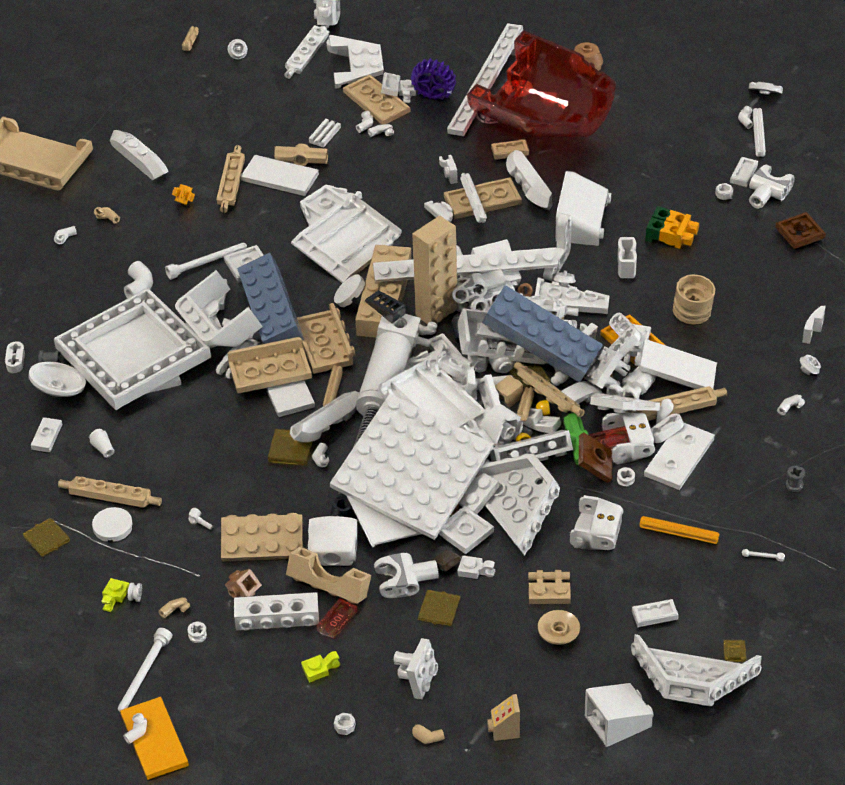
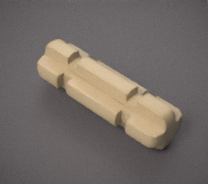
[182,26,199,51]

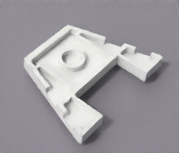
[329,35,384,89]

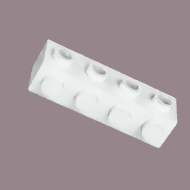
[490,430,573,462]

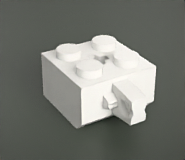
[314,0,341,25]

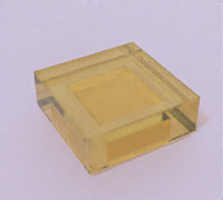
[723,640,746,661]

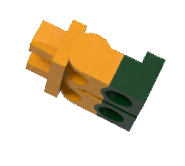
[645,206,699,249]

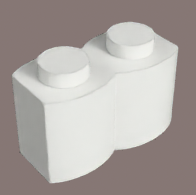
[617,237,637,278]

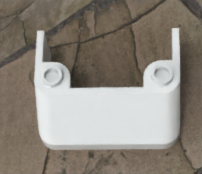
[175,270,263,347]

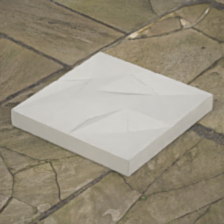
[54,288,211,410]

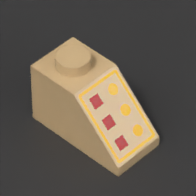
[487,694,520,741]

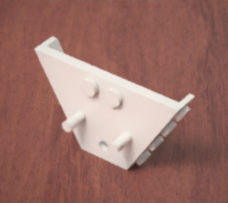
[474,453,560,556]
[631,634,762,706]

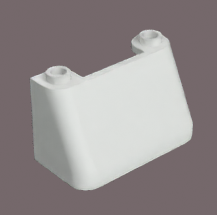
[556,171,611,246]

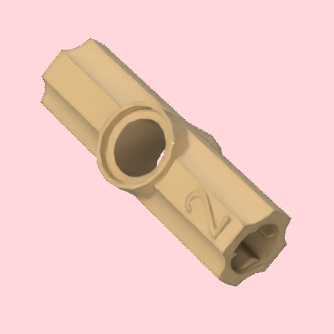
[274,144,328,166]

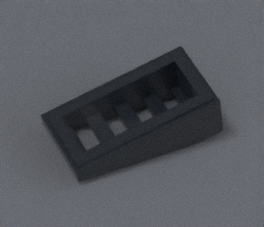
[365,290,407,323]

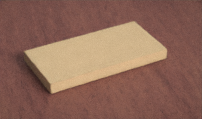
[343,75,410,125]
[444,177,522,219]

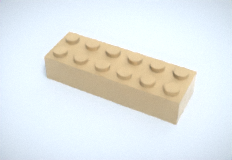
[412,216,458,324]
[356,244,412,338]

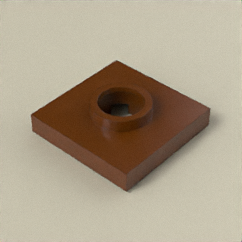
[775,212,826,249]
[578,432,612,483]

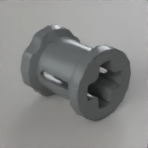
[39,350,61,363]
[786,465,805,492]

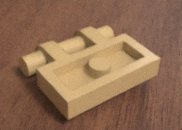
[528,570,571,604]

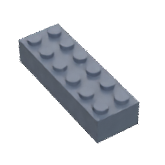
[237,253,304,344]
[482,285,603,382]

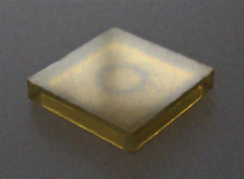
[268,429,313,465]

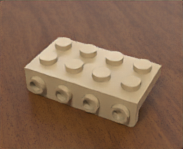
[297,303,355,374]
[228,337,312,394]
[221,513,303,561]

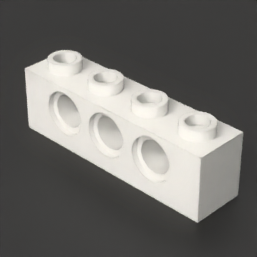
[234,592,319,630]

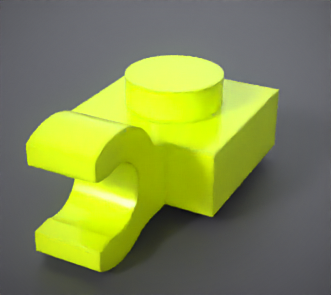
[102,578,129,612]
[301,651,340,683]

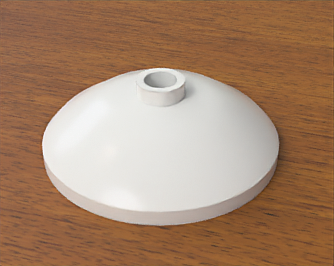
[29,362,86,397]

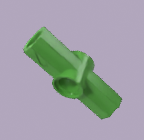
[564,413,588,467]

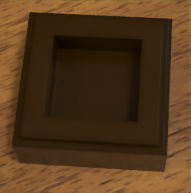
[431,550,461,571]

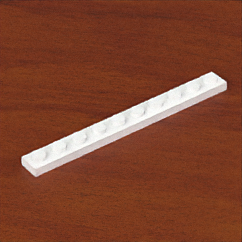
[447,23,523,136]
[373,247,558,283]

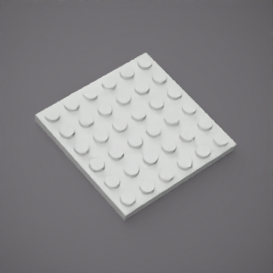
[330,394,493,540]

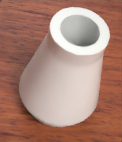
[89,429,114,458]

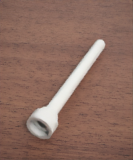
[165,243,247,280]
[118,628,172,712]

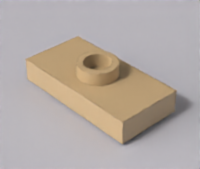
[491,139,529,160]

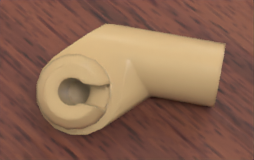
[94,207,120,224]
[159,597,190,618]
[412,725,445,744]

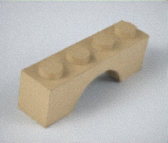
[286,547,371,604]

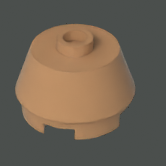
[570,42,603,75]

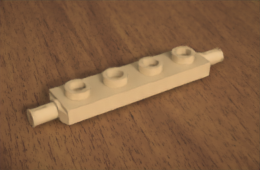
[217,145,245,213]
[514,362,585,417]
[626,386,727,421]
[58,476,162,508]

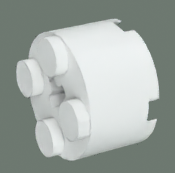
[479,405,523,447]

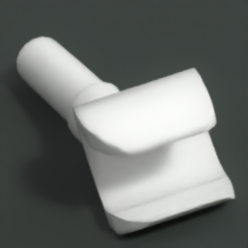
[188,508,213,530]

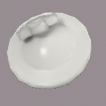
[228,39,248,60]
[553,270,576,288]
[800,355,821,375]

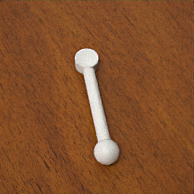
[742,549,785,561]

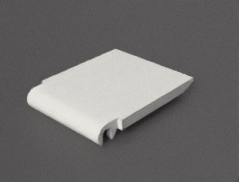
[291,194,402,283]
[378,357,485,429]

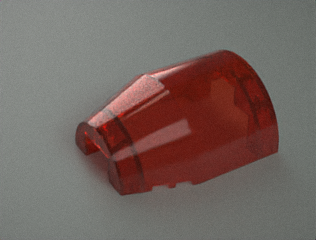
[467,30,616,137]

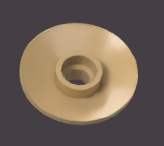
[538,610,580,645]

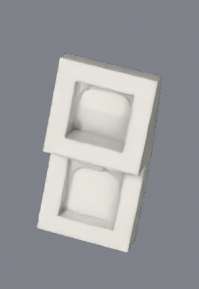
[802,306,825,344]
[562,381,602,404]
[523,408,561,433]

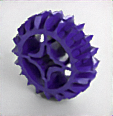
[411,58,456,101]

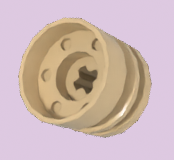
[673,274,715,325]

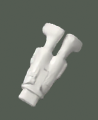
[606,366,656,399]

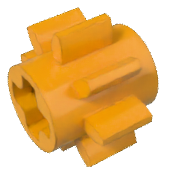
[172,184,195,205]

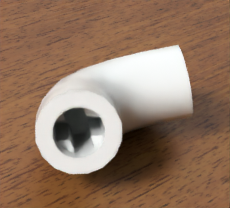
[124,261,153,299]

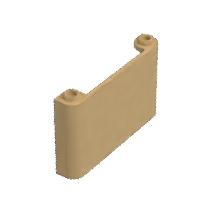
[0,117,93,190]

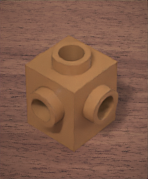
[225,569,262,598]

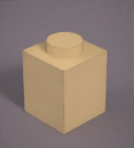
[495,375,523,407]

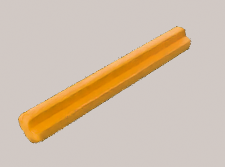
[640,516,719,544]

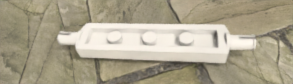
[284,25,329,79]

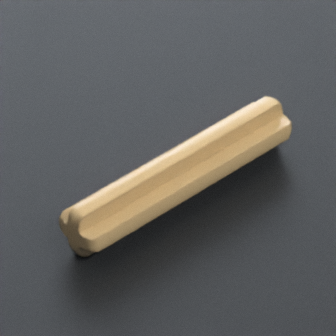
[323,365,343,406]
[517,387,535,421]

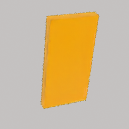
[120,697,189,780]

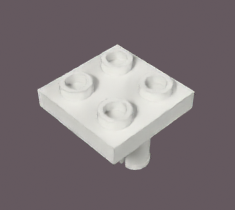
[584,346,630,388]
[394,638,438,700]

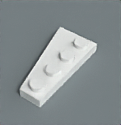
[535,278,609,314]

